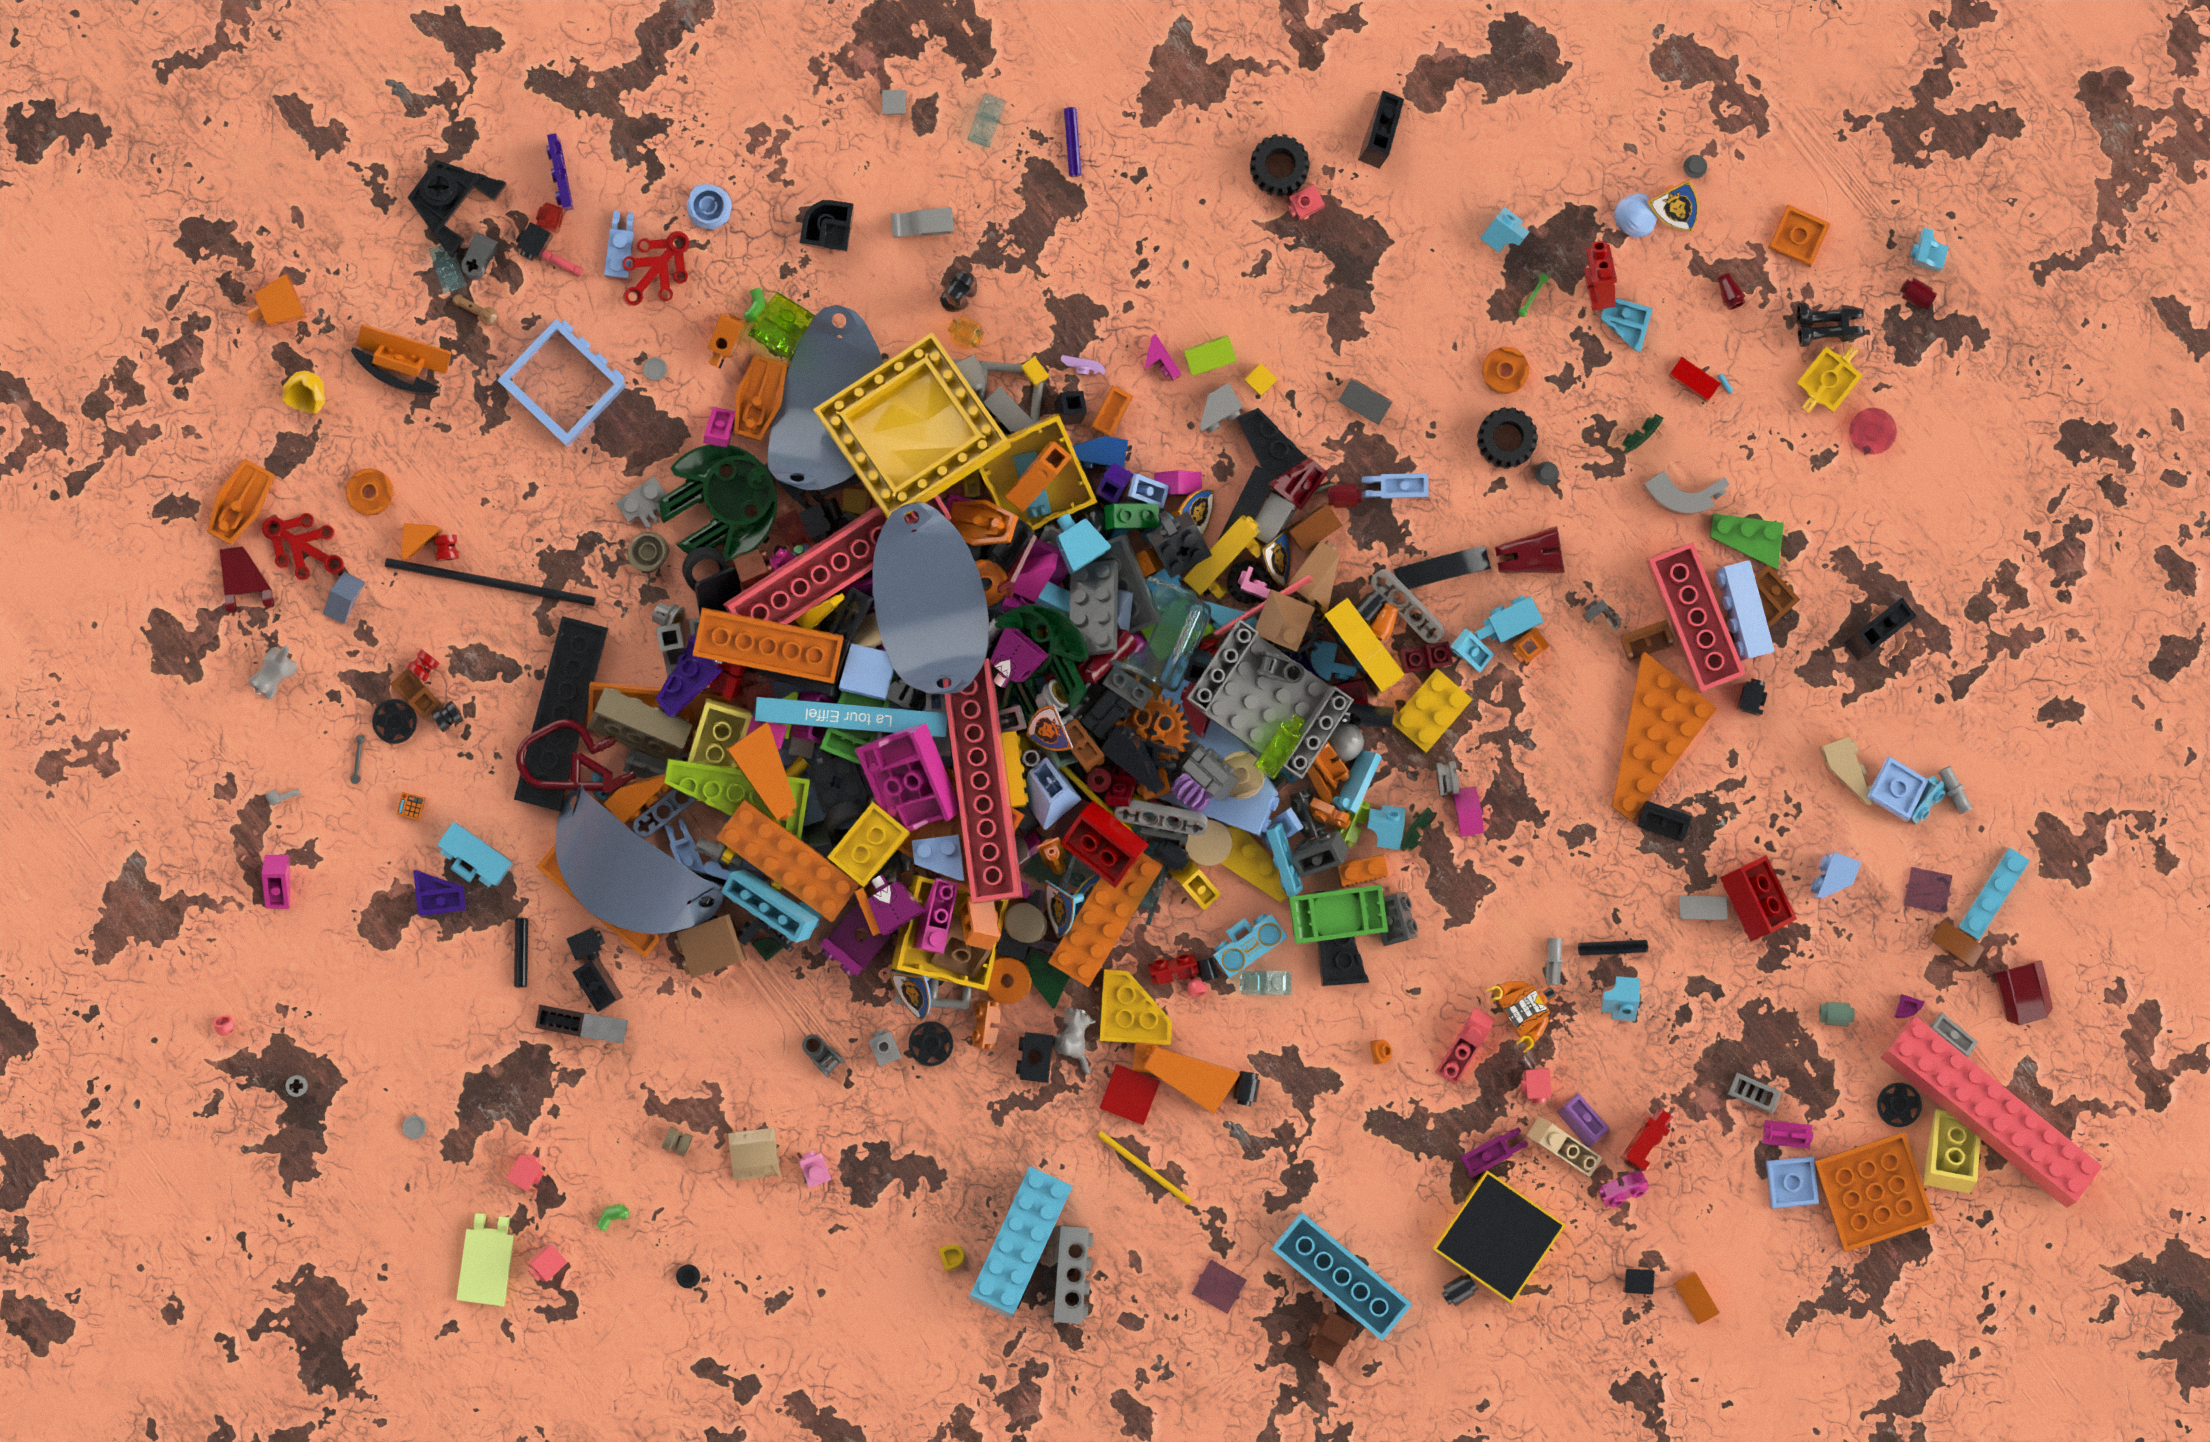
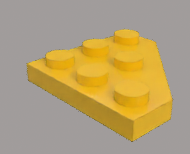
[1100,969,1172,1045]

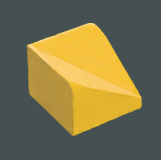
[1022,356,1049,387]

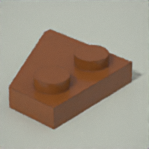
[1755,565,1800,628]

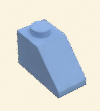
[1128,473,1169,509]

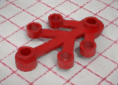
[622,231,690,306]
[262,513,344,580]

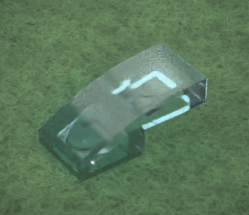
[967,93,1007,148]
[429,245,466,294]
[1240,971,1292,995]

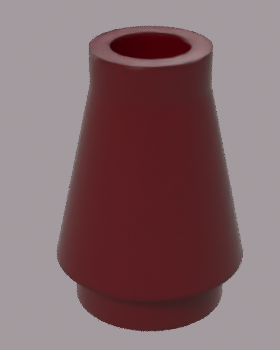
[1717,273,1746,310]

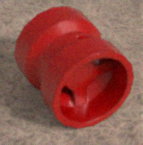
[433,534,459,561]
[407,649,440,682]

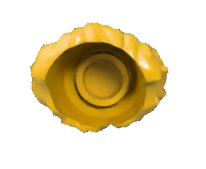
[281,370,325,414]

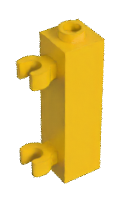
[1183,515,1263,599]

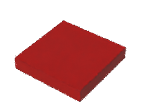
[1099,1064,1160,1125]

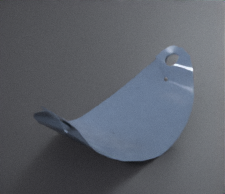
[768,305,883,490]
[873,503,989,695]
[555,784,723,934]

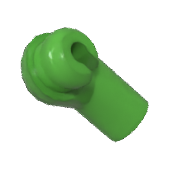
[744,288,766,323]
[596,1204,629,1231]

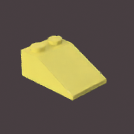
[688,697,752,768]
[1923,1109,1980,1194]

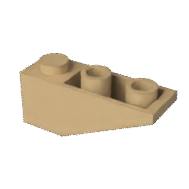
[1819,737,1873,806]
[1526,1116,1603,1177]

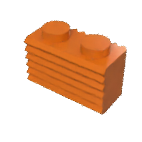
[1337,854,1389,888]
[959,896,1001,950]

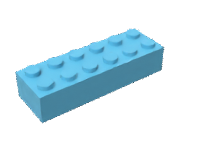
[968,1166,1073,1319]
[1271,1211,1412,1341]

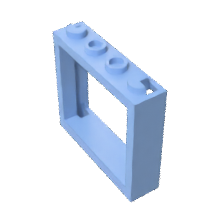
[497,319,626,447]

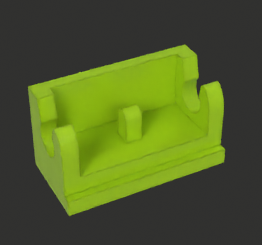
[1182,335,1237,376]

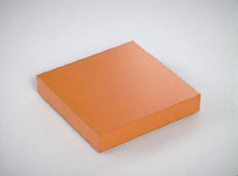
[1768,204,1831,267]

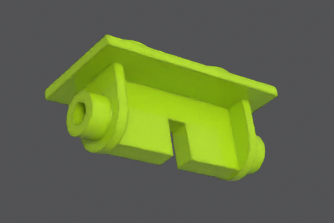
[1335,800,1371,848]

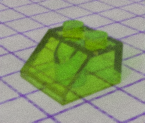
[749,292,815,360]

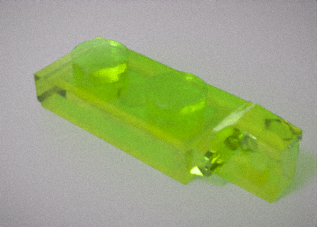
[1253,714,1305,779]

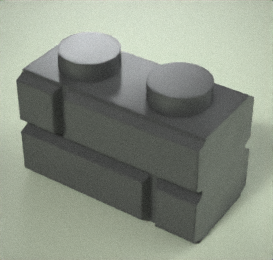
[1182,747,1240,801]

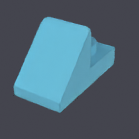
[1450,628,1495,673]

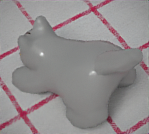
[248,645,298,699]
[1053,1007,1096,1075]

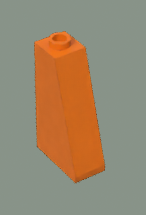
[726,722,797,821]
[1140,1045,1240,1114]

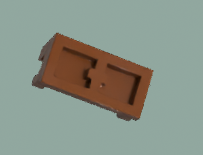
[1287,502,1343,552]
[1620,620,1674,661]
[1064,719,1104,773]

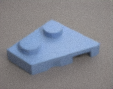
[912,835,965,881]

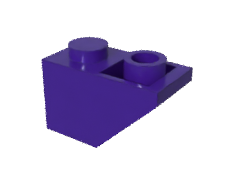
[1095,463,1134,506]

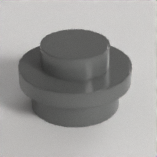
[1683,155,1707,179]
[1535,462,1559,485]

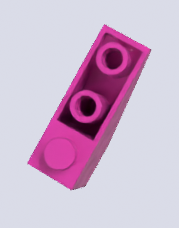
[912,878,959,954]

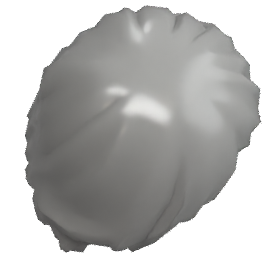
[1327,723,1364,762]

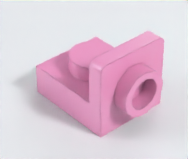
[1238,566,1270,600]
[799,1150,832,1188]

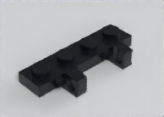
[827,587,874,654]

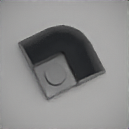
[799,200,854,252]

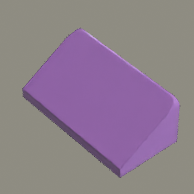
[1557,1093,1610,1147]

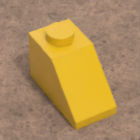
[1168,859,1221,910]

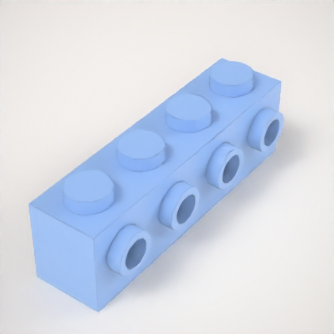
[1716,560,1775,661]

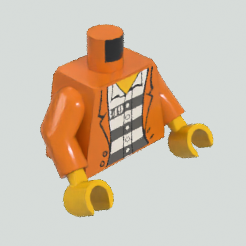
[1486,981,1557,1053]

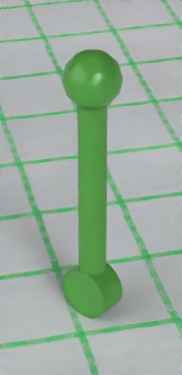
[1518,274,1549,317]

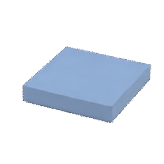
[839,643,894,701]
[1866,756,1929,822]
[1766,1156,1819,1209]

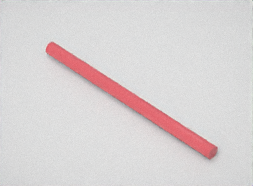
[1214,575,1313,638]

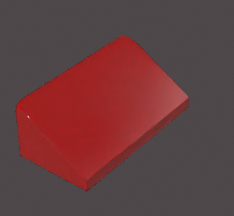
[1669,357,1721,402]

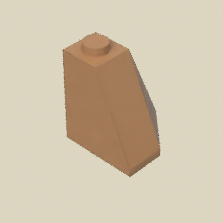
[1286,541,1340,616]

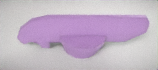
[1061,355,1105,375]

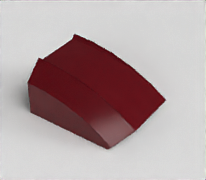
[1993,960,2053,1025]

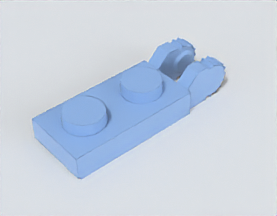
[604,210,634,279]
[1362,473,1429,499]
[665,818,706,873]
[703,861,770,885]

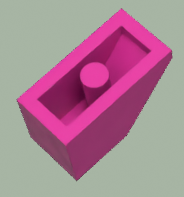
[1014,553,1058,602]
[261,854,291,909]

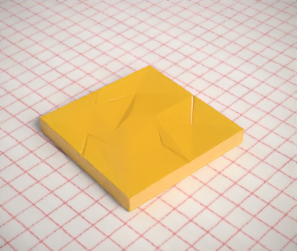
[813,332,1011,519]

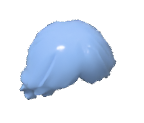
[1614,193,1657,238]

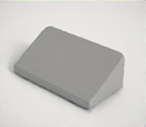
[1678,895,1728,920]
[1929,1012,1978,1058]

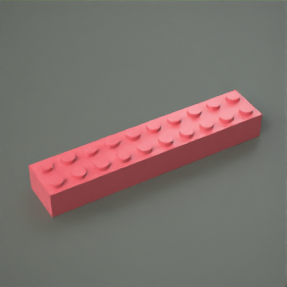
[723,495,952,624]
[942,658,1023,904]
[1880,1016,2102,1208]

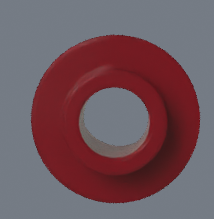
[1900,277,1937,310]
[1328,484,1362,508]
[1087,768,1111,793]

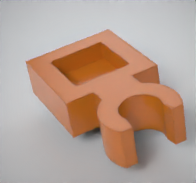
[1309,798,1351,830]

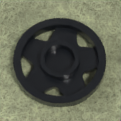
[372,699,417,744]
[909,1022,953,1066]
[1877,1083,1922,1127]

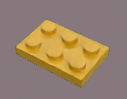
[1392,669,1473,753]
[827,802,910,888]

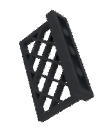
[746,624,851,697]

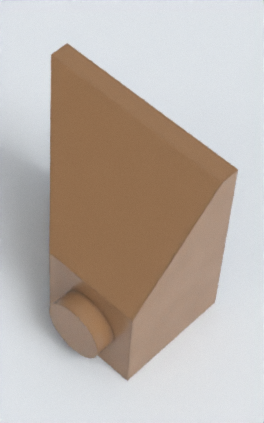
[1255,589,1315,652]
[930,913,993,980]

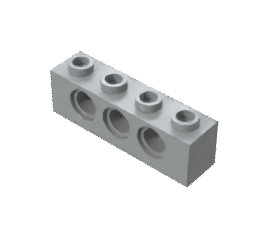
[1054,1225,1094,1324]

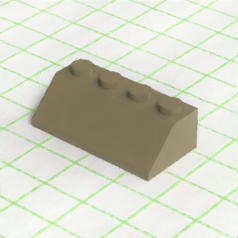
[586,687,693,762]

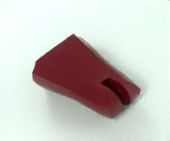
[1495,526,1565,573]
[1076,629,1137,684]

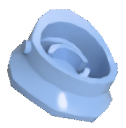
[687,184,732,230]

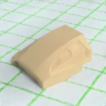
[728,1128,781,1181]

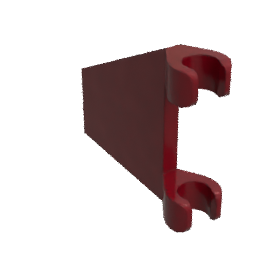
[997,530,1037,598]
[220,546,275,613]

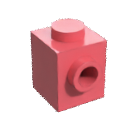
[1287,184,1325,221]
[1520,1068,1552,1103]
[506,1152,544,1191]
[527,1244,567,1282]

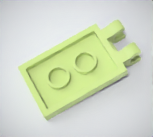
[456,1213,515,1307]

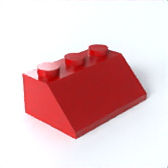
[1060,801,1149,888]
[1720,855,1797,942]

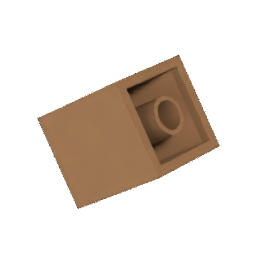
[674,914,747,978]

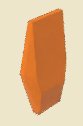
[734,355,787,442]
[207,459,275,546]
[949,499,1018,546]

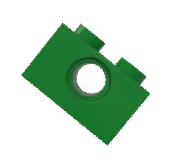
[1104,504,1159,530]

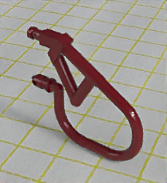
[516,719,636,793]

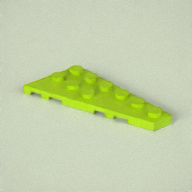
[664,759,810,839]

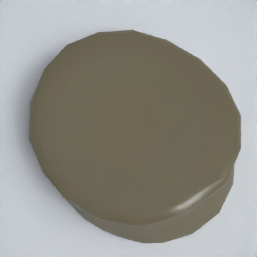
[627,532,669,572]
[1004,903,1047,943]

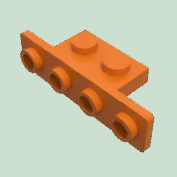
[357,324,451,377]

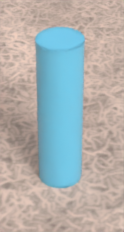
[1718,373,1733,394]

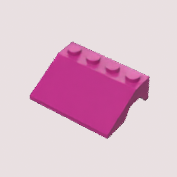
[855,723,960,831]

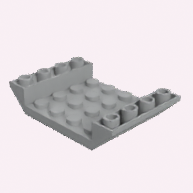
[1186,619,1354,779]

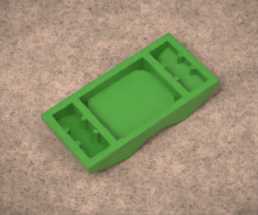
[820,675,898,766]
[1288,885,1388,944]

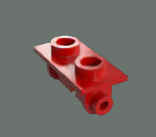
[1148,954,1199,985]

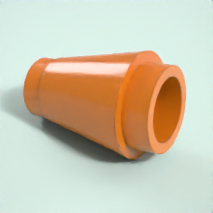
[1370,603,1399,640]

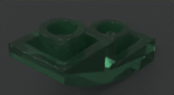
[1622,414,1664,455]
[1400,807,1434,852]

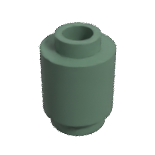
[1819,1001,1855,1027]

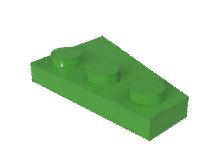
[1709,513,1784,570]

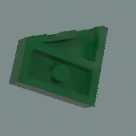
[1024,947,1070,1009]

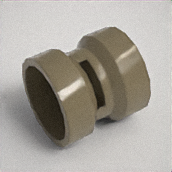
[662,1127,693,1158]

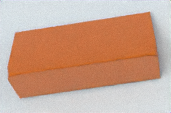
[1674,1271,1720,1325]

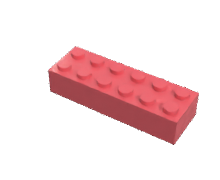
[1646,542,1746,693]

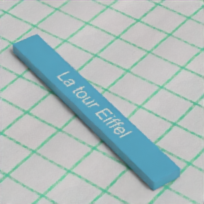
[755,697,948,738]

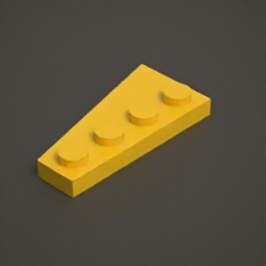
[1220,824,1287,903]

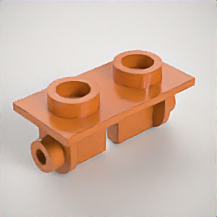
[1313,741,1350,789]
[1037,837,1067,875]
[972,1000,1001,1050]

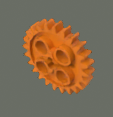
[1116,694,1192,769]

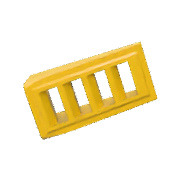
[795,594,844,629]

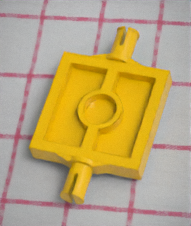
[1796,345,1863,414]

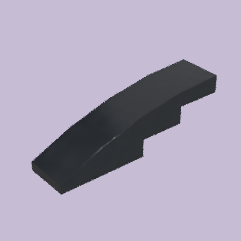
[1217,465,1277,563]

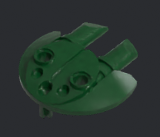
[659,444,778,562]
[985,605,1089,722]

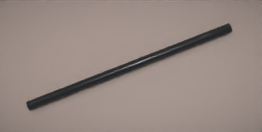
[385,558,596,606]

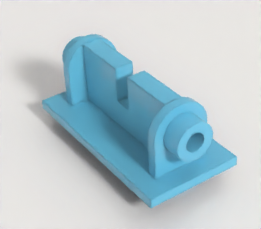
[1911,776,1946,824]

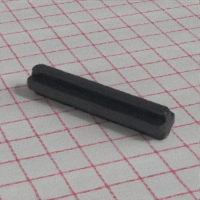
[514,917,528,988]
[1578,940,1648,956]

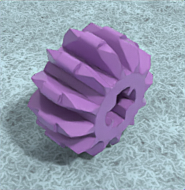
[1171,773,1212,812]

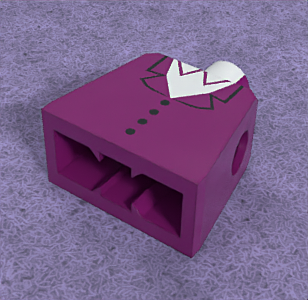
[990,628,1049,688]
[868,874,925,935]

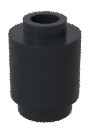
[1355,590,1387,625]
[1153,840,1190,872]
[1233,1071,1260,1106]
[1441,1274,1478,1307]

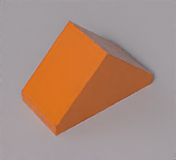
[401,523,443,562]

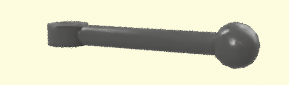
[350,735,365,784]

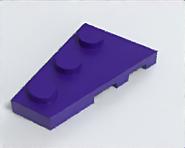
[546,133,574,211]
[656,634,723,718]

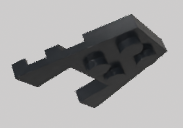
[408,160,507,258]

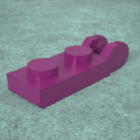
[1460,1127,1528,1178]

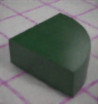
[751,938,784,962]

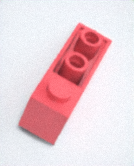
[1436,1007,1495,1084]

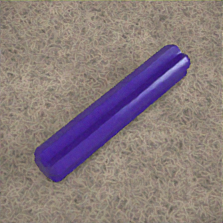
[1064,107,1082,177]

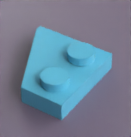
[1600,298,1653,353]

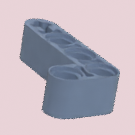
[633,753,697,838]

